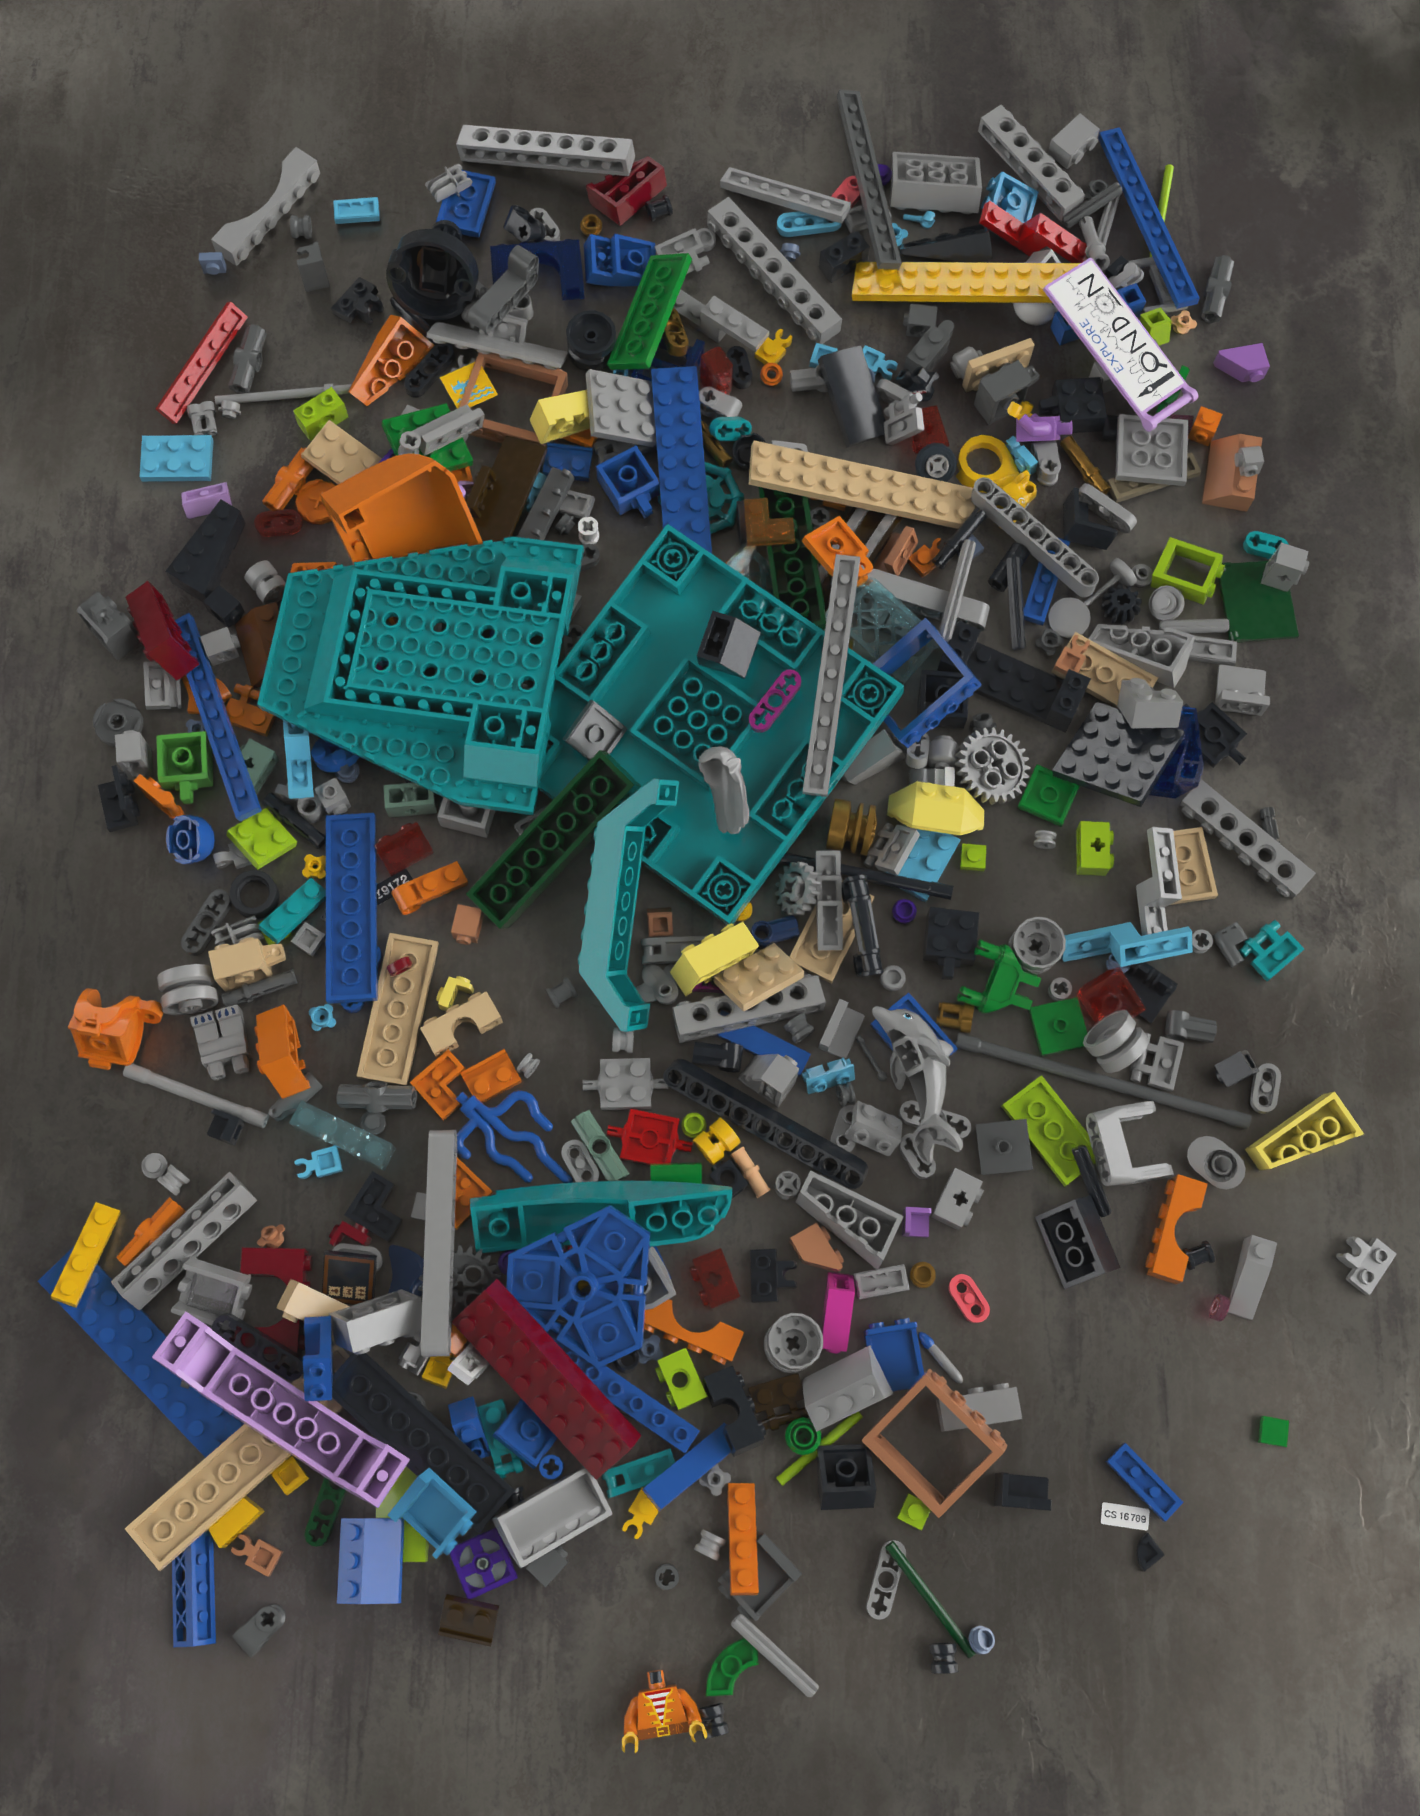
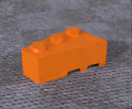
[254,1004,310,1099]

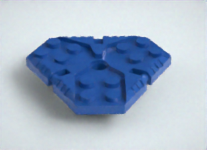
[506,1205,651,1368]

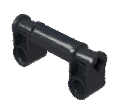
[842,874,884,977]

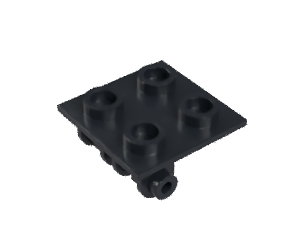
[1110,962,1178,1023]

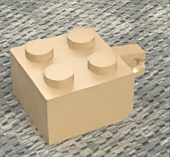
[208,937,286,992]

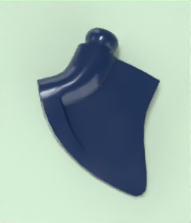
[388,1245,424,1297]

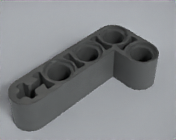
[467,245,539,333]

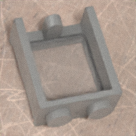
[171,1255,252,1330]

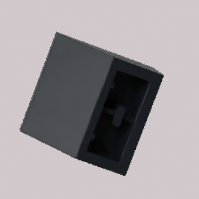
[697,611,761,679]

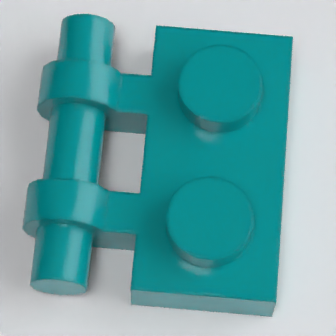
[1238,920,1304,981]

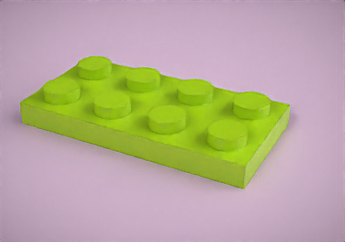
[1001,1075,1096,1187]

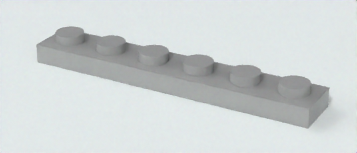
[720,167,851,223]

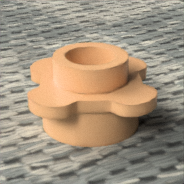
[1171,310,1197,335]

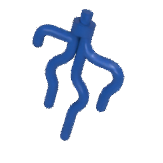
[456,1090,573,1183]

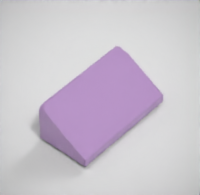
[181,482,232,519]

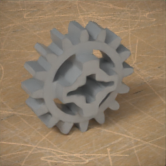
[775,862,820,916]

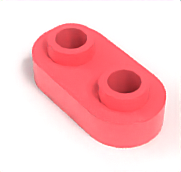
[831,176,861,209]
[948,1274,990,1323]

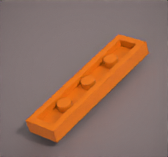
[727,1483,759,1595]

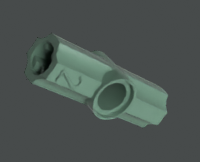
[571,1110,630,1181]

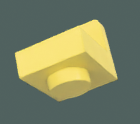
[436,976,474,1011]

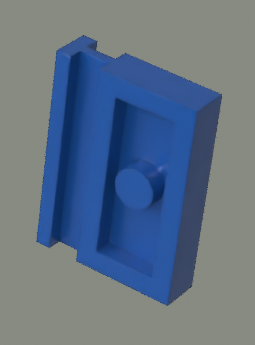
[543,442,593,482]

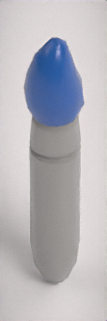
[918,1332,963,1384]

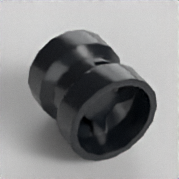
[929,1643,959,1674]
[698,1703,729,1739]

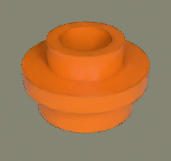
[760,363,783,386]

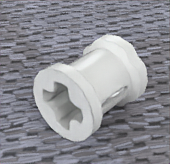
[578,517,599,545]

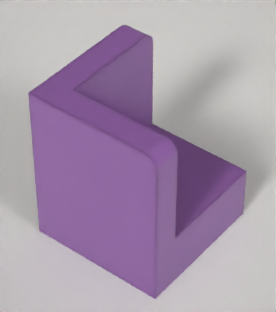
[902,1207,931,1238]

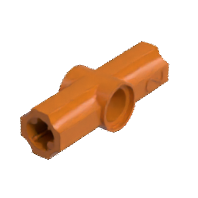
[262,447,314,514]
[116,1197,186,1267]

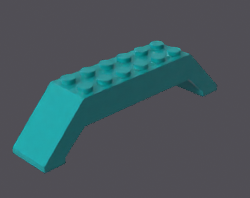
[578,779,679,1032]

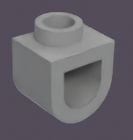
[1234,446,1264,477]

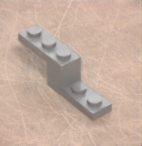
[673,289,769,352]
[1136,827,1182,936]

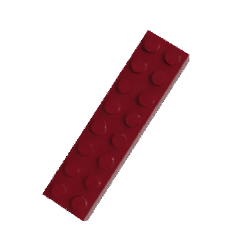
[451,1279,641,1480]

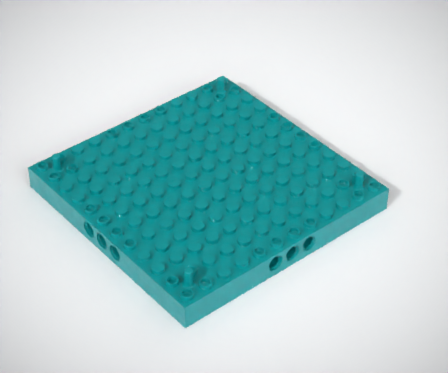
[539,524,904,925]

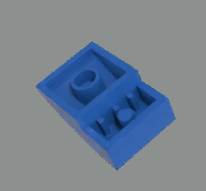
[584,234,656,287]

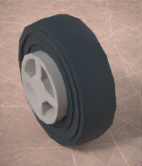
[915,443,957,482]

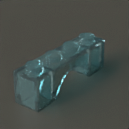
[289,1100,396,1171]

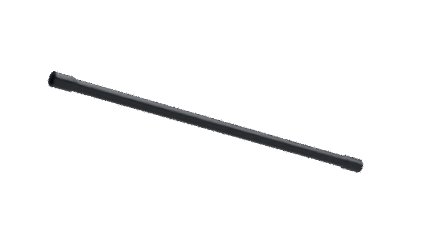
[779,852,954,900]

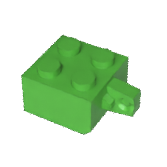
[156,731,213,804]

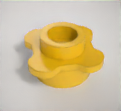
[302,854,326,879]

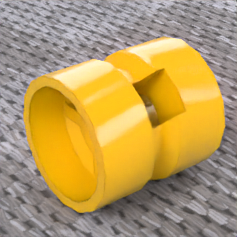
[693,1118,741,1166]

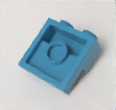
[981,172,1039,223]

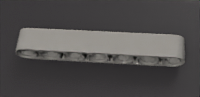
[971,477,1099,597]
[830,565,990,631]

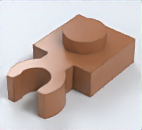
[1053,635,1090,675]
[231,1534,284,1577]

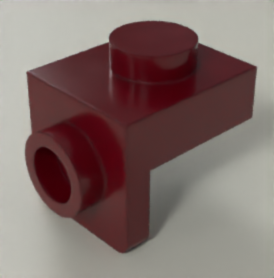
[329,1220,372,1247]

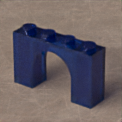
[490,239,585,300]

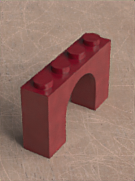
[235,1247,313,1356]

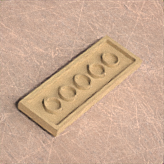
[356,933,439,1086]

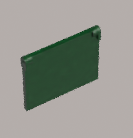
[1218,561,1299,643]

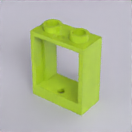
[1151,537,1225,605]

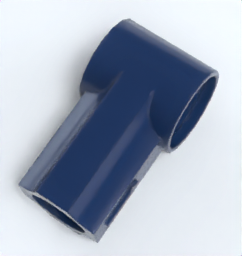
[750,915,800,949]

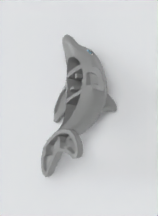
[872,1006,963,1165]

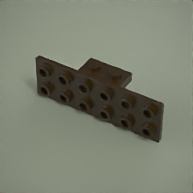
[465,436,548,542]

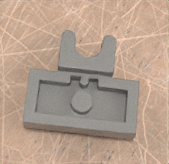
[1336,1236,1397,1295]

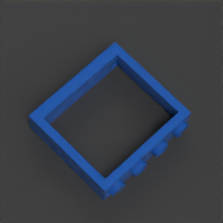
[873,618,982,748]

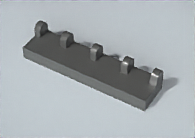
[517,467,575,540]

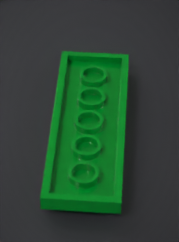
[607,253,692,370]

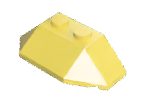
[887,781,984,835]

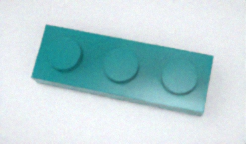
[259,878,326,944]

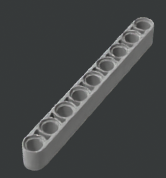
[421,1130,457,1357]

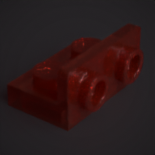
[374,822,434,876]

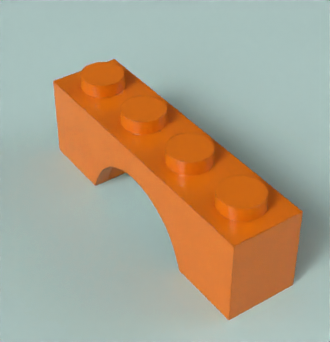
[1145,1174,1208,1285]
[644,1299,744,1365]

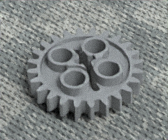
[955,727,1031,805]

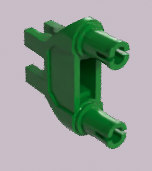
[957,939,1041,1013]

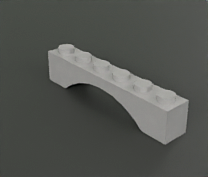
[211,147,320,266]

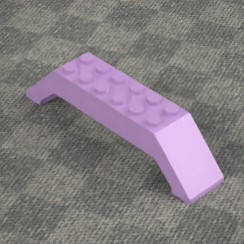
[152,1311,410,1508]

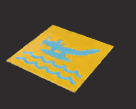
[440,362,498,409]

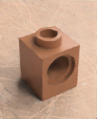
[451,904,484,945]

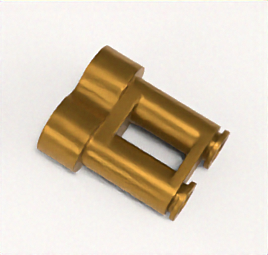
[936,1002,974,1033]

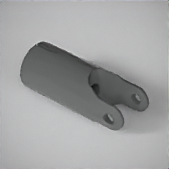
[269,1071,323,1121]

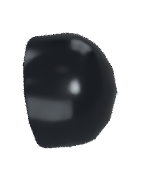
[732,433,766,469]

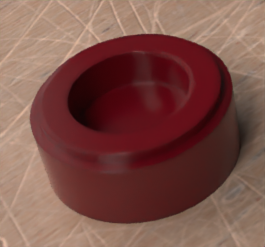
[387,956,413,976]

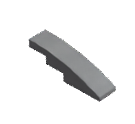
[815,850,843,950]

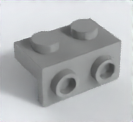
[845,1101,902,1156]

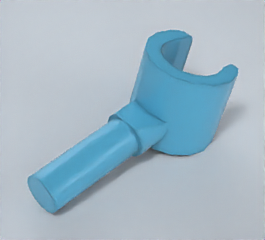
[903,211,935,229]

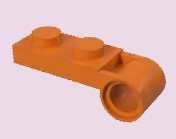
[391,861,468,915]

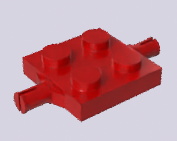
[607,1109,693,1165]

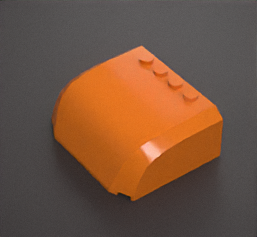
[320,453,483,626]

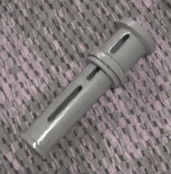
[1079,216,1110,271]

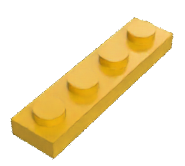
[51,1202,121,1308]

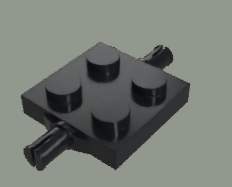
[1181,702,1247,768]

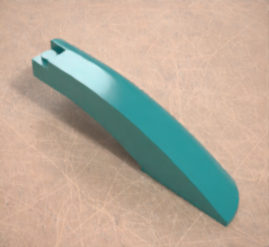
[470,1181,732,1253]

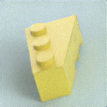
[670,922,759,997]

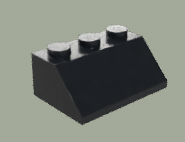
[1035,1195,1121,1289]

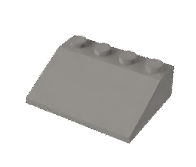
[890,152,982,214]

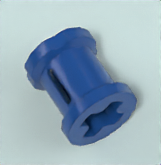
[539,1455,564,1479]

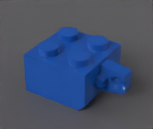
[596,445,660,518]

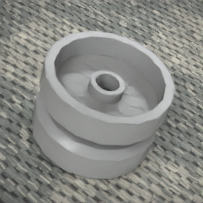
[157,964,219,1015]
[1083,1010,1149,1073]

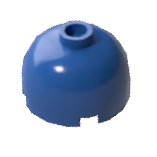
[166,815,215,864]

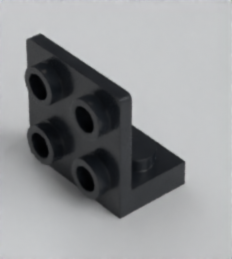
[98,765,140,832]

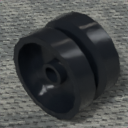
[566,310,616,371]

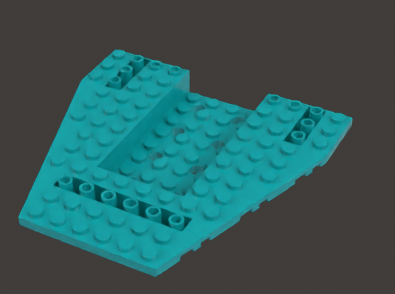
[257,537,584,815]

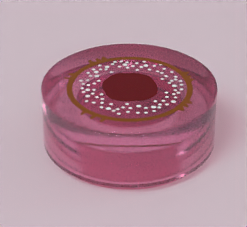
[1209,1294,1230,1322]

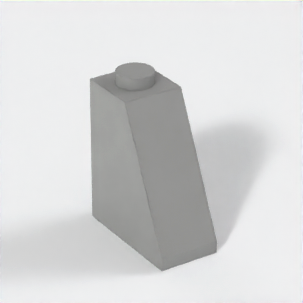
[842,730,906,785]

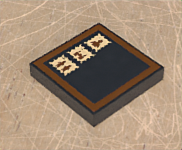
[322,1250,377,1305]

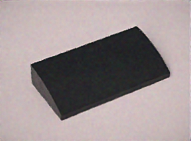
[818,346,886,448]

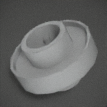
[1149,586,1185,620]

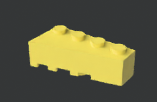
[530,390,590,444]
[1245,1092,1364,1170]

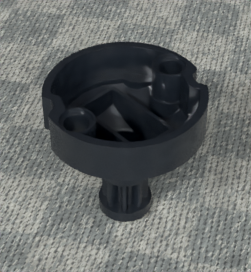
[386,220,479,320]

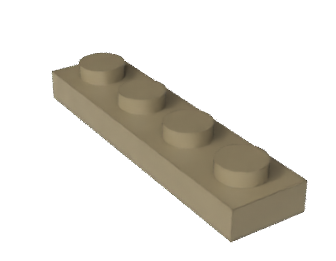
[1107,452,1201,503]

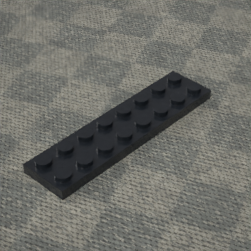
[332,1353,516,1533]

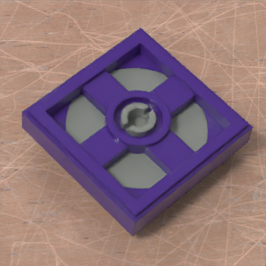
[449,1527,518,1599]

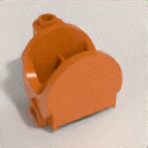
[68,988,164,1070]

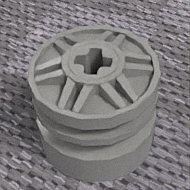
[1008,917,1066,975]
[764,1313,823,1373]

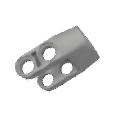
[1086,1101,1174,1186]

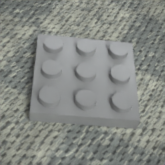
[586,369,657,447]
[1115,414,1188,486]

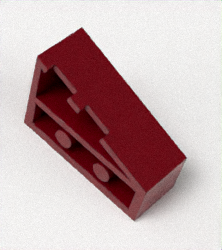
[586,156,667,226]

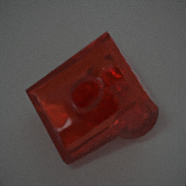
[1077,967,1147,1023]

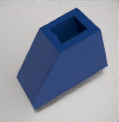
[448,1396,491,1459]

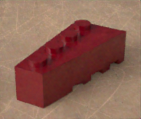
[125,581,200,681]

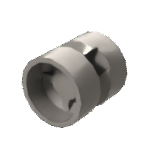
[244,560,286,605]

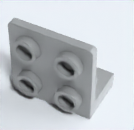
[1215,665,1270,716]

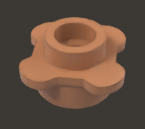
[257,1224,285,1248]

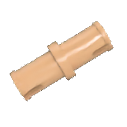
[730,1146,771,1198]

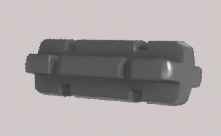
[1260,807,1280,843]

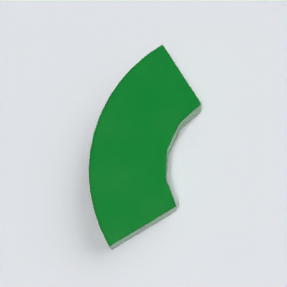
[706,1638,758,1696]

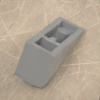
[1226,1235,1277,1320]

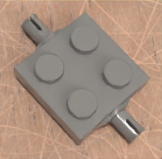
[583,1058,668,1110]

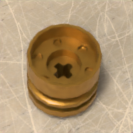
[826,798,877,856]

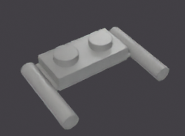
[1129,257,1188,314]

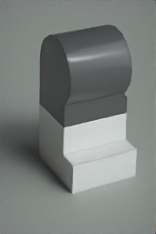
[909,767,955,786]

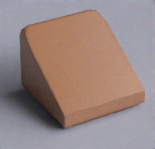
[647,907,673,937]

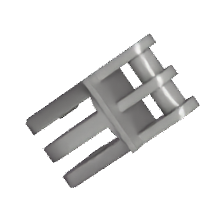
[425,164,472,203]
[211,916,263,946]

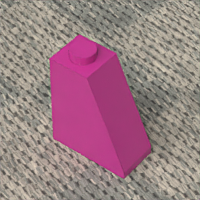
[821,1272,855,1354]

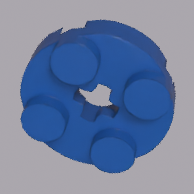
[311,738,359,772]

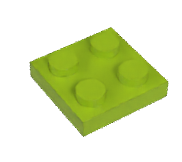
[226,808,297,870]

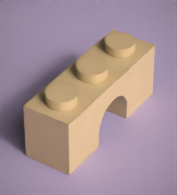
[420,991,503,1058]

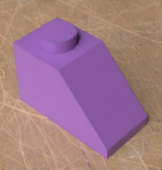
[1213,343,1270,382]

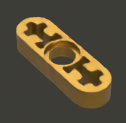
[662,308,689,357]

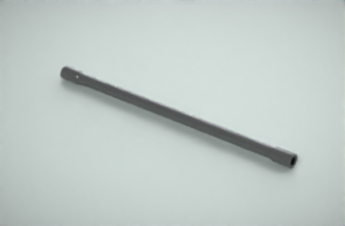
[955,1033,1251,1129]

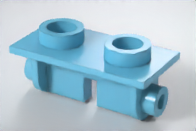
[802,1057,855,1094]

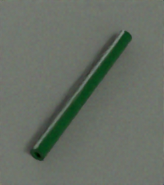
[885,1541,976,1659]

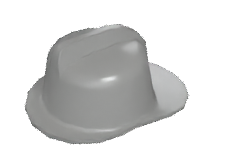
[1187,1136,1246,1190]

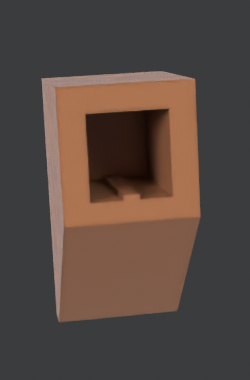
[789,1222,844,1273]

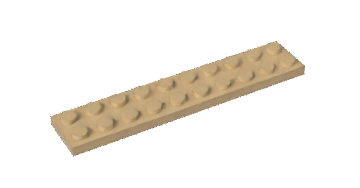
[748,441,975,529]
[125,1344,350,1571]

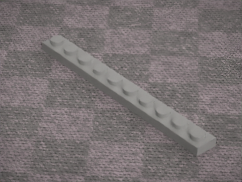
[803,554,860,797]

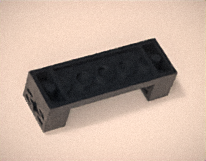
[937,621,1091,733]

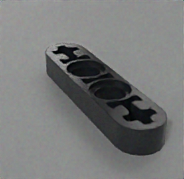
[212,1313,303,1381]

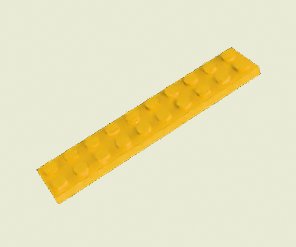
[852,262,1081,303]

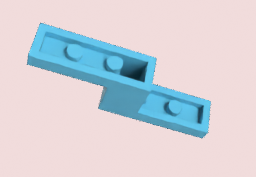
[283,720,314,799]
[1061,922,1193,967]

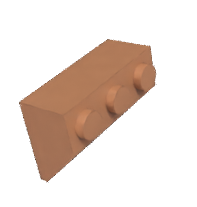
[1202,434,1262,512]

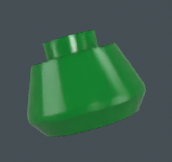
[785,1418,821,1455]

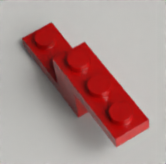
[979,201,1088,263]

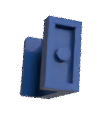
[303,1316,333,1401]
[863,1318,924,1392]

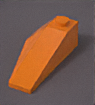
[348,315,435,406]

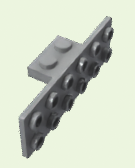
[427,315,568,370]

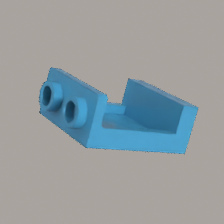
[388,1468,477,1559]

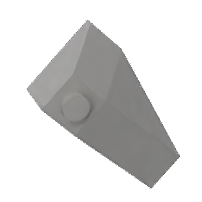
[1089,624,1195,688]

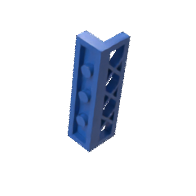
[172,1531,216,1647]

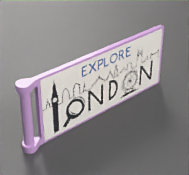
[1043,258,1198,432]

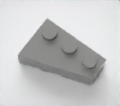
[738,1054,799,1108]

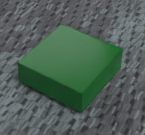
[1258,1416,1289,1447]

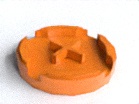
[295,479,335,525]

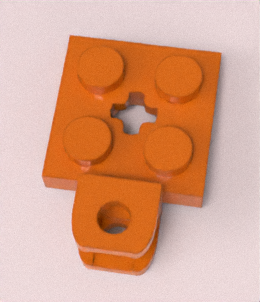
[802,516,873,587]

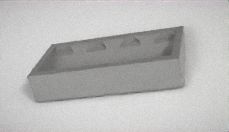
[492,1466,613,1568]

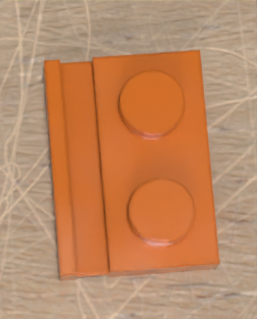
[460,1049,522,1103]

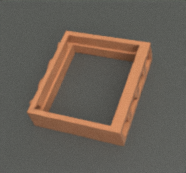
[459,352,568,447]
[861,1368,1008,1518]

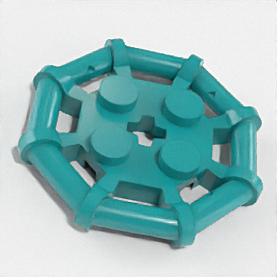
[658,462,745,534]

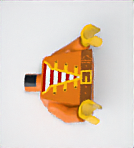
[622,1670,707,1753]

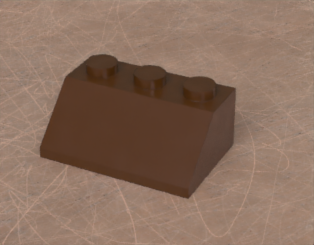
[235,602,280,689]

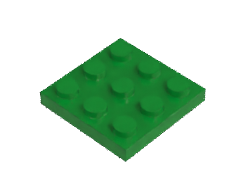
[381,403,473,471]

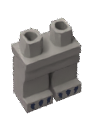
[190,1004,252,1081]

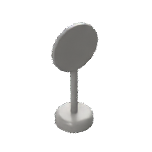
[1048,558,1137,639]

